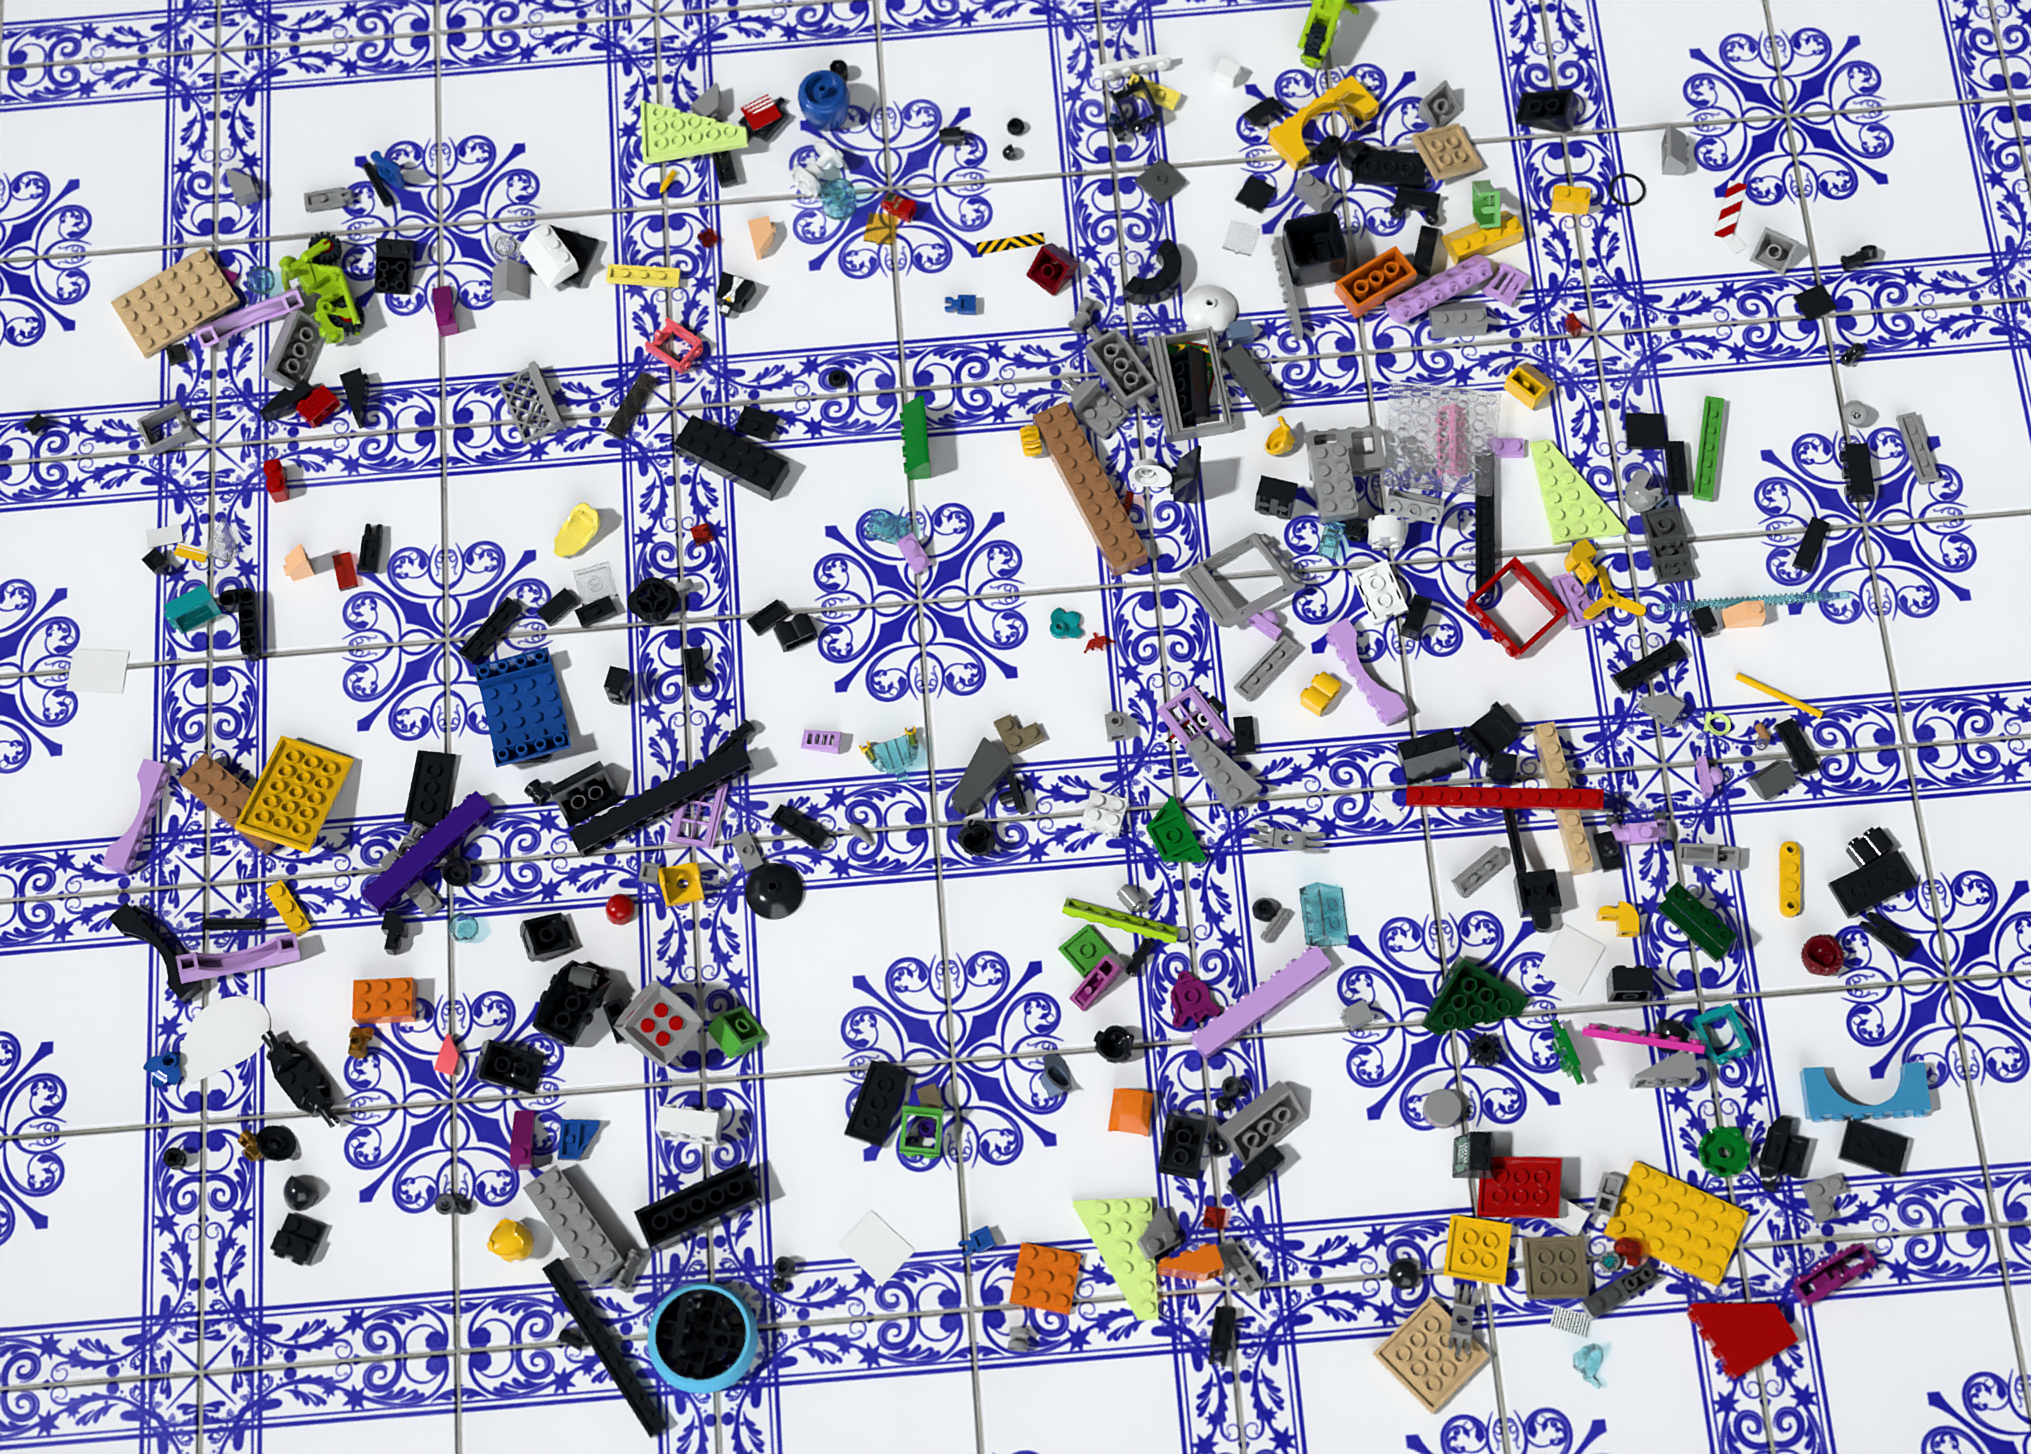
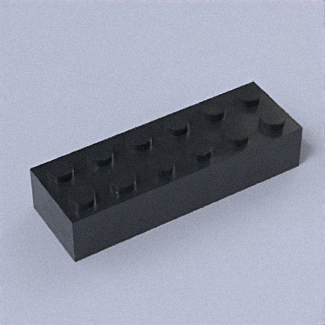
[673,415,790,501]
[634,1161,764,1253]

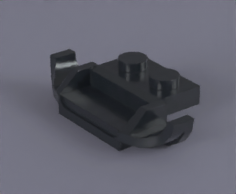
[1758,1115,1810,1193]

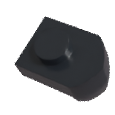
[141,547,171,576]

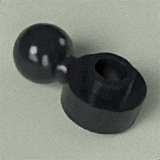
[1215,1076,1243,1112]
[435,1193,472,1215]
[770,1256,796,1293]

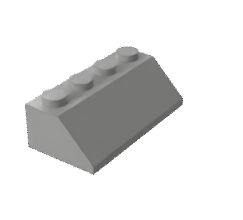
[261,309,324,389]
[1217,1080,1307,1166]

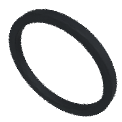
[1609,173,1645,206]

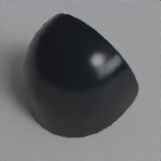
[1340,140,1371,170]
[1653,1019,1690,1054]
[283,1175,319,1211]

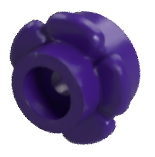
[917,1119,937,1138]

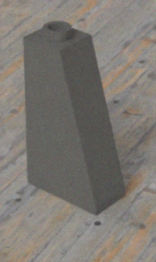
[952,737,1013,816]

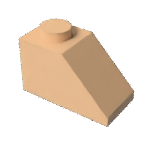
[748,216,776,260]
[283,543,315,582]
[1721,600,1766,629]

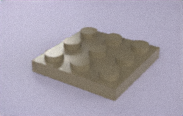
[1521,1236,1589,1300]

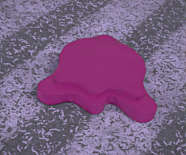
[1170,971,1221,1028]

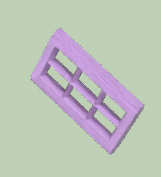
[1156,685,1234,749]
[668,783,728,849]

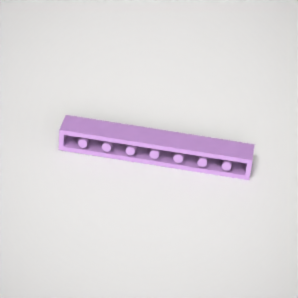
[1191,945,1332,1061]

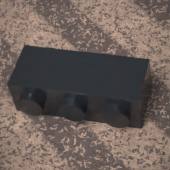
[1839,443,1875,503]
[1226,1143,1285,1203]

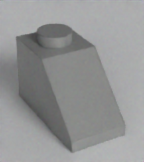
[691,83,721,121]
[225,168,260,207]
[1637,694,1685,728]

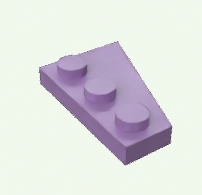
[1551,573,1608,630]

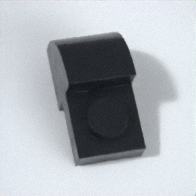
[381,910,408,956]
[603,998,627,1044]

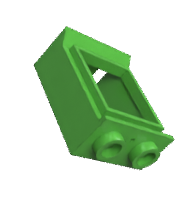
[1472,180,1501,229]
[899,1101,945,1159]

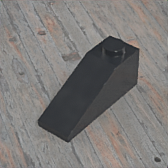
[1413,225,1439,277]
[339,368,370,429]

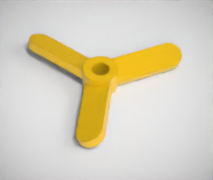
[1583,565,1646,620]

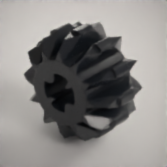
[1467,1032,1502,1068]

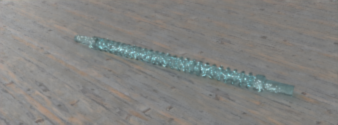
[1658,590,1850,612]

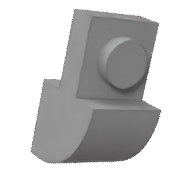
[1592,1172,1624,1217]

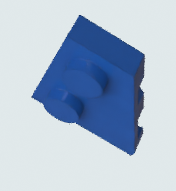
[558,1119,601,1161]

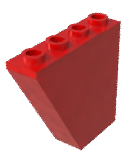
[1687,1303,1799,1380]

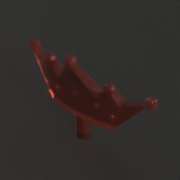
[1084,632,1116,653]

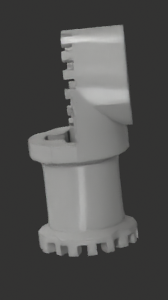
[1068,297,1095,334]
[398,821,428,857]

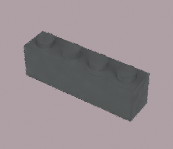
[1221,343,1282,417]

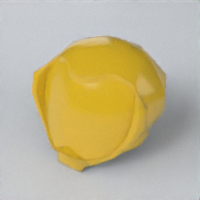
[486,1218,534,1263]

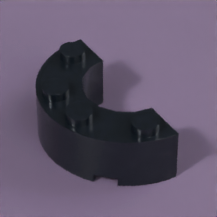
[1123,237,1182,306]

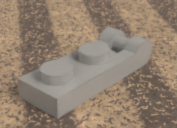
[1217,1237,1264,1296]

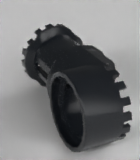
[1840,245,1878,272]

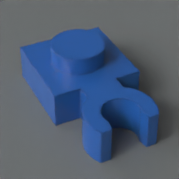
[945,295,976,315]
[958,1225,997,1257]

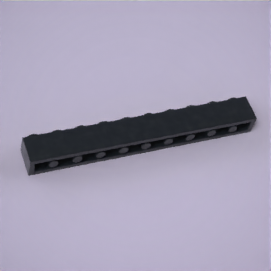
[569,743,755,858]

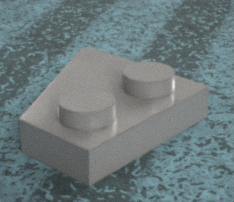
[1136,1207,1181,1261]

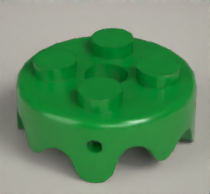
[1698,1126,1750,1178]

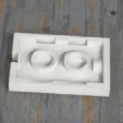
[1352,559,1409,626]

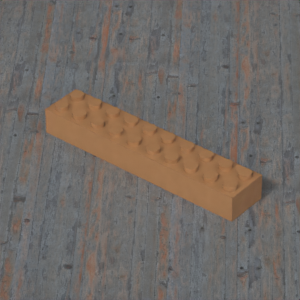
[1033,401,1148,577]

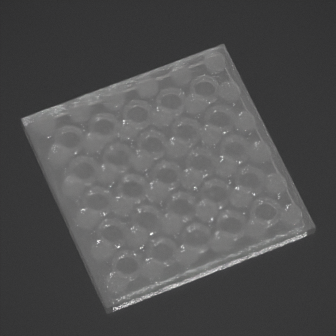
[1379,381,1501,497]

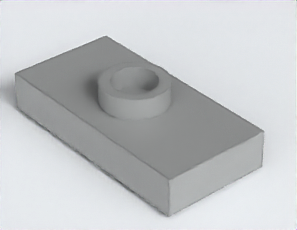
[731,831,764,874]

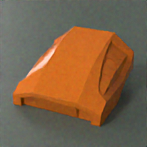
[1108,1088,1154,1137]

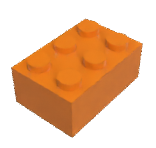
[352,977,417,1025]

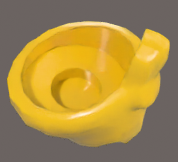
[1265,416,1295,455]

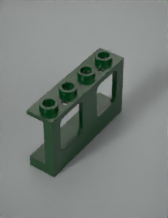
[1657,882,1737,963]

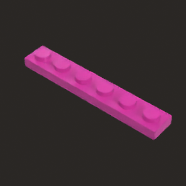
[1582,1023,1706,1054]

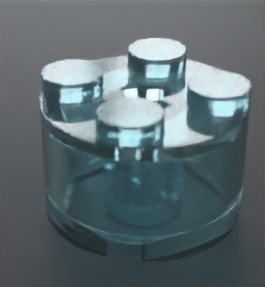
[820,178,857,221]

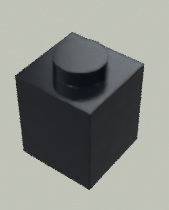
[1688,605,1718,638]

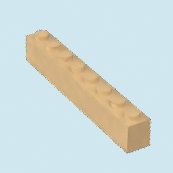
[1532,721,1594,876]

